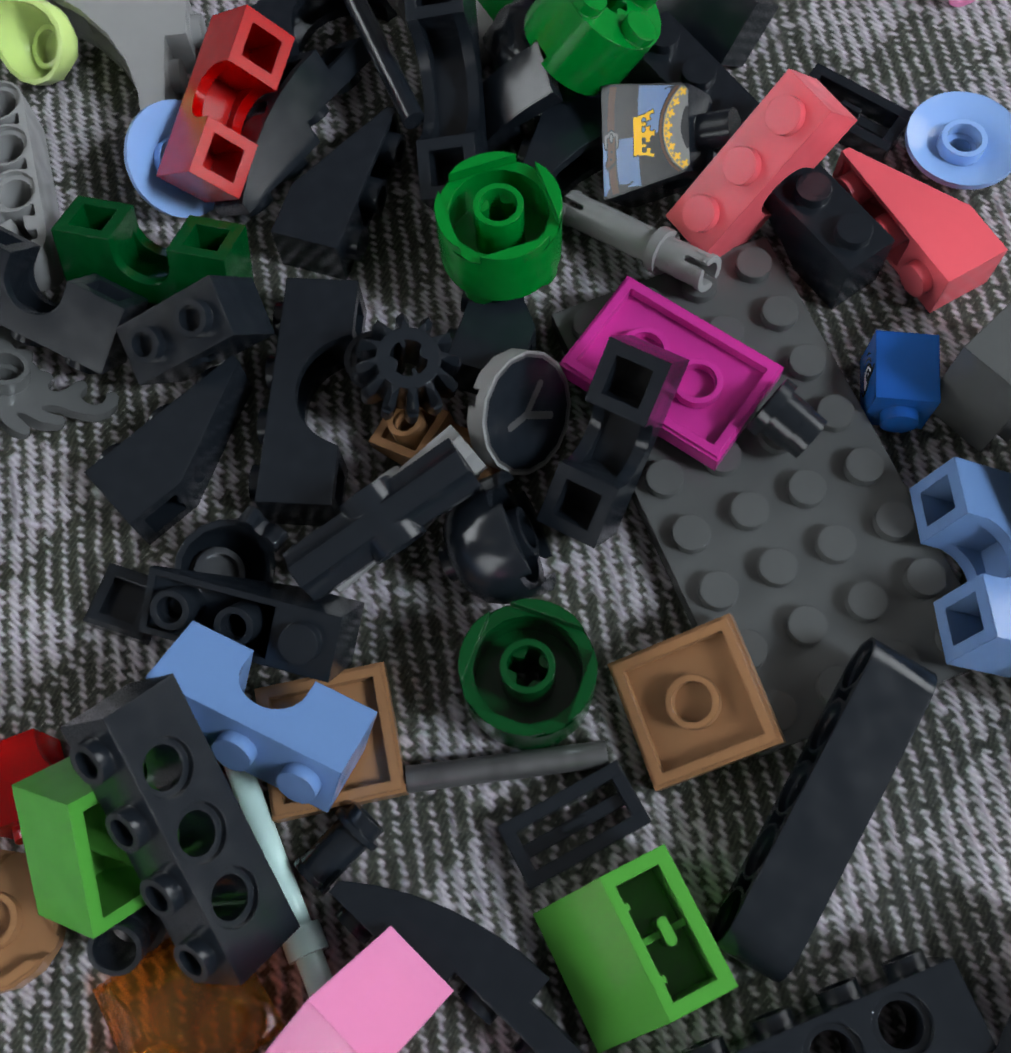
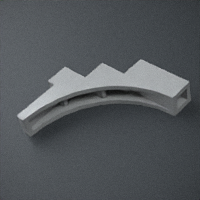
[45,0,207,111]

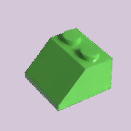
[11,756,180,939]

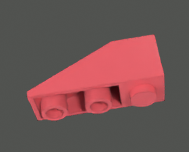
[832,147,1008,313]

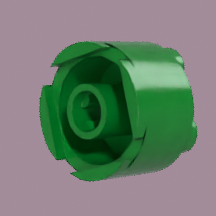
[524,0,661,96]
[434,151,563,304]

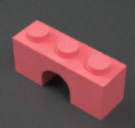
[665,68,858,257]

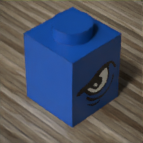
[860,330,941,433]

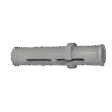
[562,189,722,293]

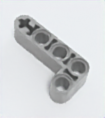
[0,80,65,291]

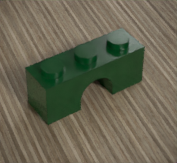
[51,195,254,305]

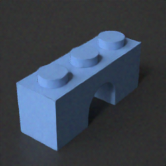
[909,456,1011,678]
[146,621,378,813]

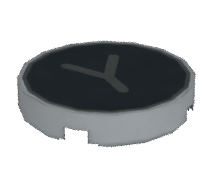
[467,348,571,475]

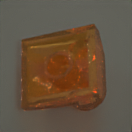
[93,937,286,1053]

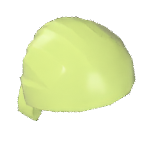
[0,0,78,86]

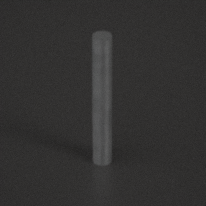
[405,740,609,793]

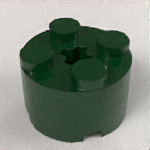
[458,598,598,749]

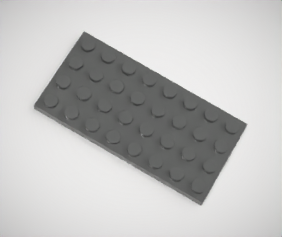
[551,236,972,760]

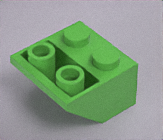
[533,844,739,1053]

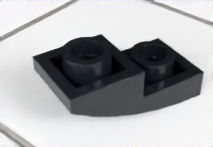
[483,42,563,152]

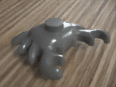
[0,325,119,440]

